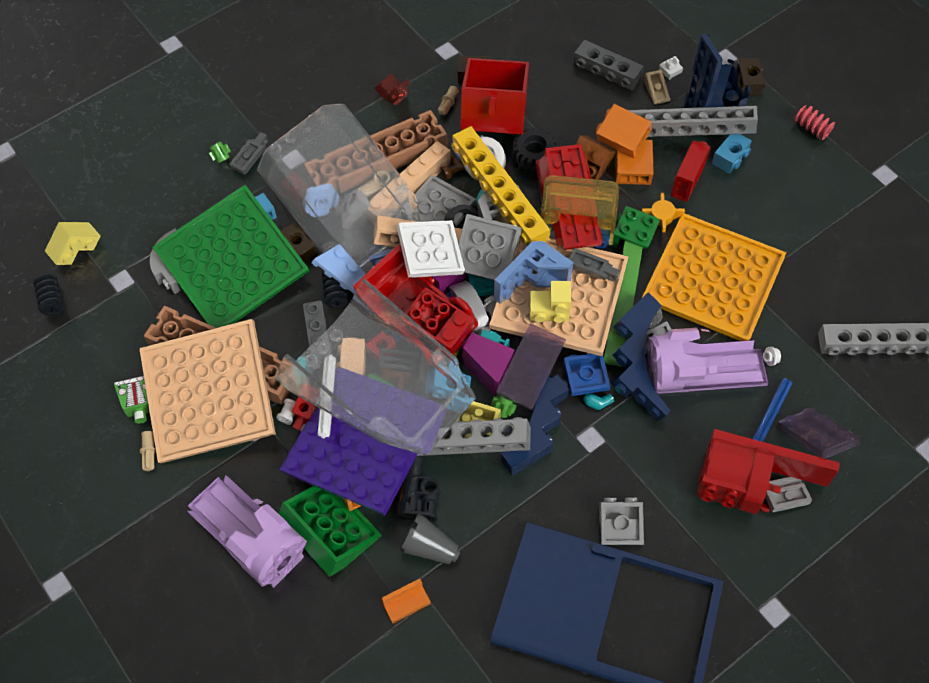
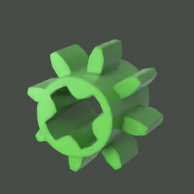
[208,141,231,163]
[490,393,517,418]

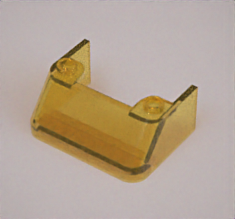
[540,175,619,245]

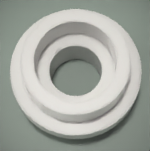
[763,346,781,366]

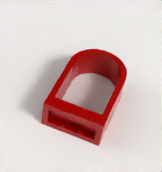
[671,140,711,202]

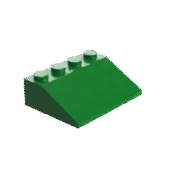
[278,486,381,577]

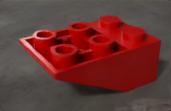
[402,287,474,357]

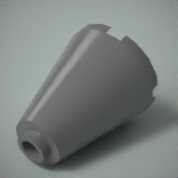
[399,513,460,564]

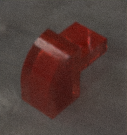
[374,73,411,105]

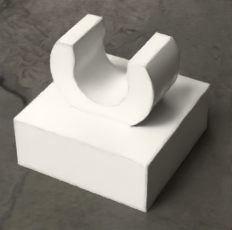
[659,56,683,79]

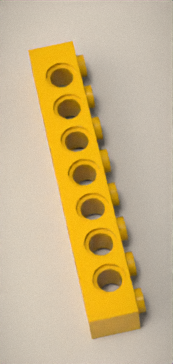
[452,126,550,246]

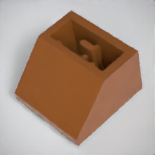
[576,135,616,184]

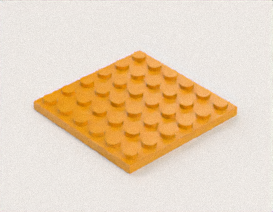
[642,213,786,341]

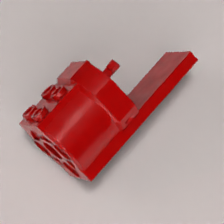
[696,429,840,514]

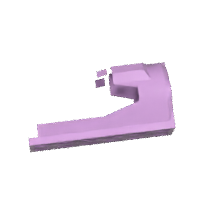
[646,328,768,394]
[187,475,306,588]

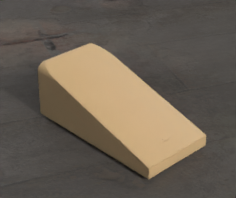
[643,70,671,105]

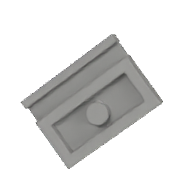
[765,477,812,513]

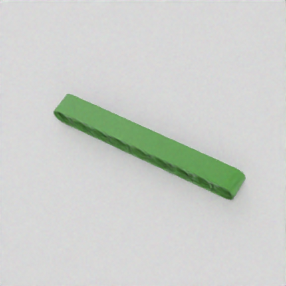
[604,241,643,367]

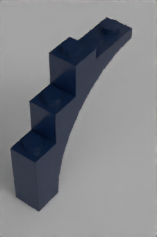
[612,292,671,421]
[501,349,569,476]

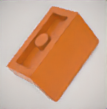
[381,579,431,624]

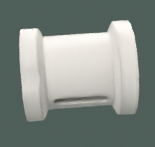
[276,399,296,425]

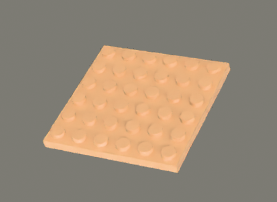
[489,238,628,356]
[139,319,276,463]

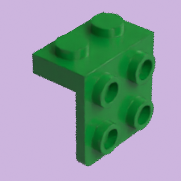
[610,206,659,248]

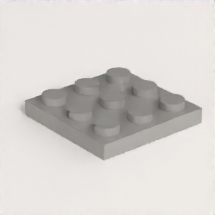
[401,174,476,226]
[458,214,522,280]

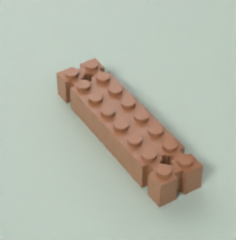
[304,110,447,193]
[144,306,297,405]

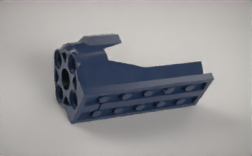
[683,33,751,108]

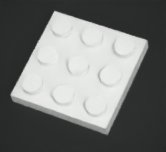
[397,220,465,278]

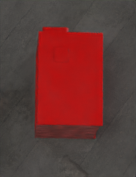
[461,58,529,134]

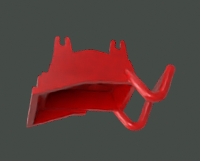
[353,244,479,367]

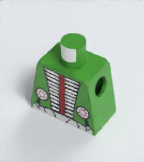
[114,376,150,424]

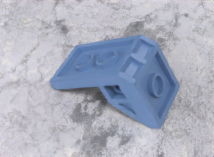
[494,241,573,304]

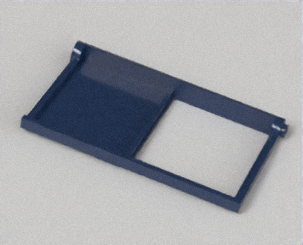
[490,522,724,683]

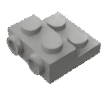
[599,498,644,545]

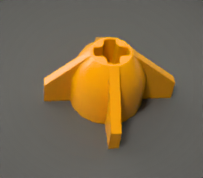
[642,193,685,232]

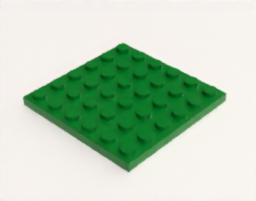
[153,185,309,328]

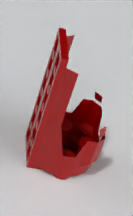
[536,144,603,250]

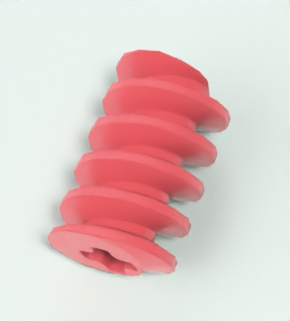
[794,105,835,140]

